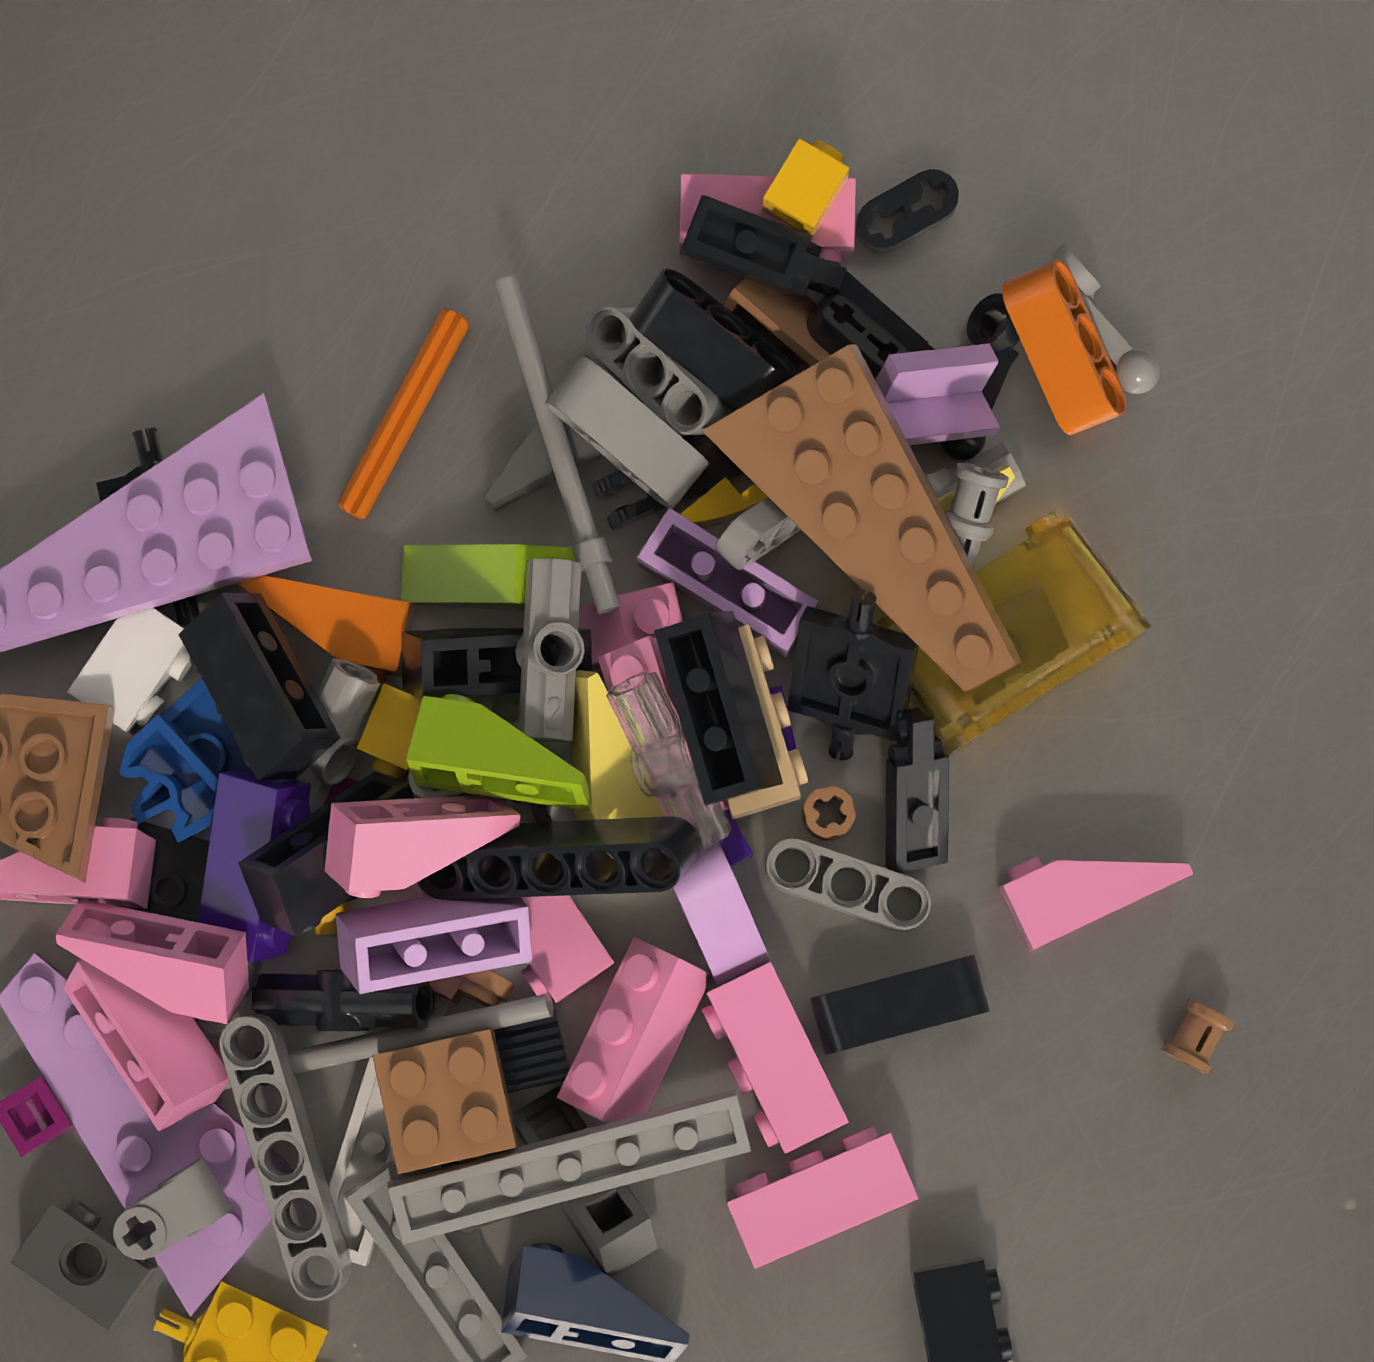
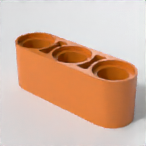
[1002,260,1126,435]

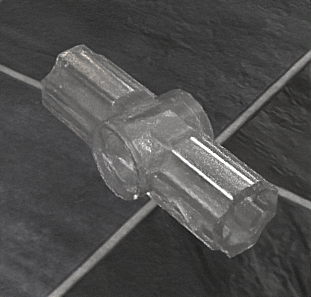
[606,671,732,851]

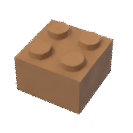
[372,1029,519,1174]

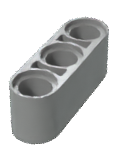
[586,307,736,435]
[545,356,709,510]
[765,838,931,931]

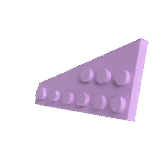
[0,393,312,652]

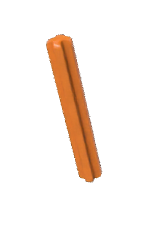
[338,308,469,520]

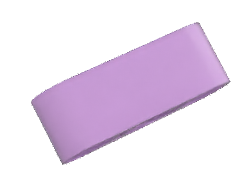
[673,841,771,987]

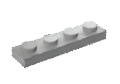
[343,1161,527,1362]

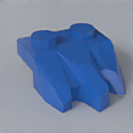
[118,678,248,843]

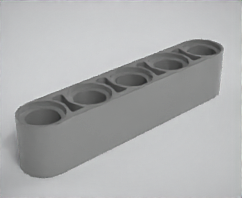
[219,1013,351,1301]

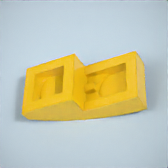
[680,477,768,529]

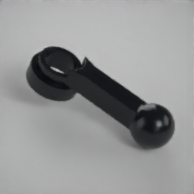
[940,293,1020,460]

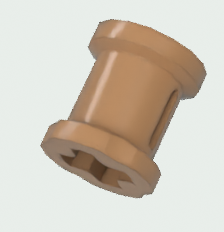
[802,786,856,841]
[1161,998,1235,1075]

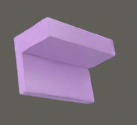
[875,344,1000,445]

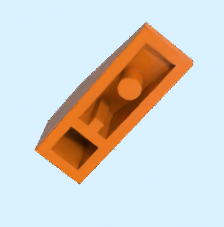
[237,575,414,684]

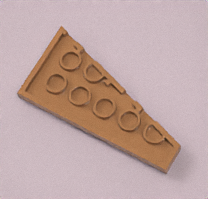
[702,344,1022,692]
[0,693,115,883]

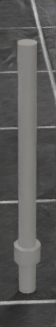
[494,276,621,614]
[224,993,554,1090]

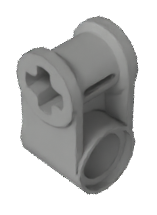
[113,1157,234,1260]

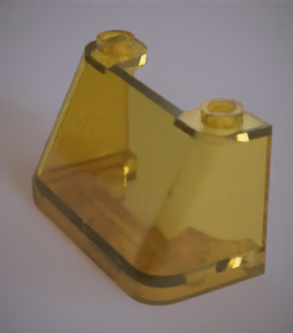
[877,511,1152,757]

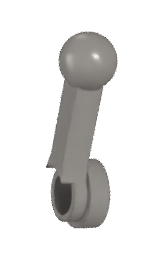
[1051,243,1160,394]

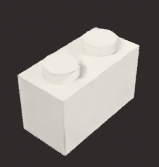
[67,608,192,736]

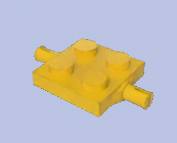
[153,1281,329,1362]

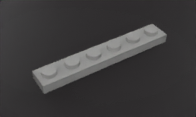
[387,1089,751,1245]

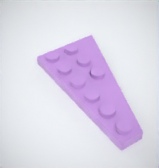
[0,953,295,1317]

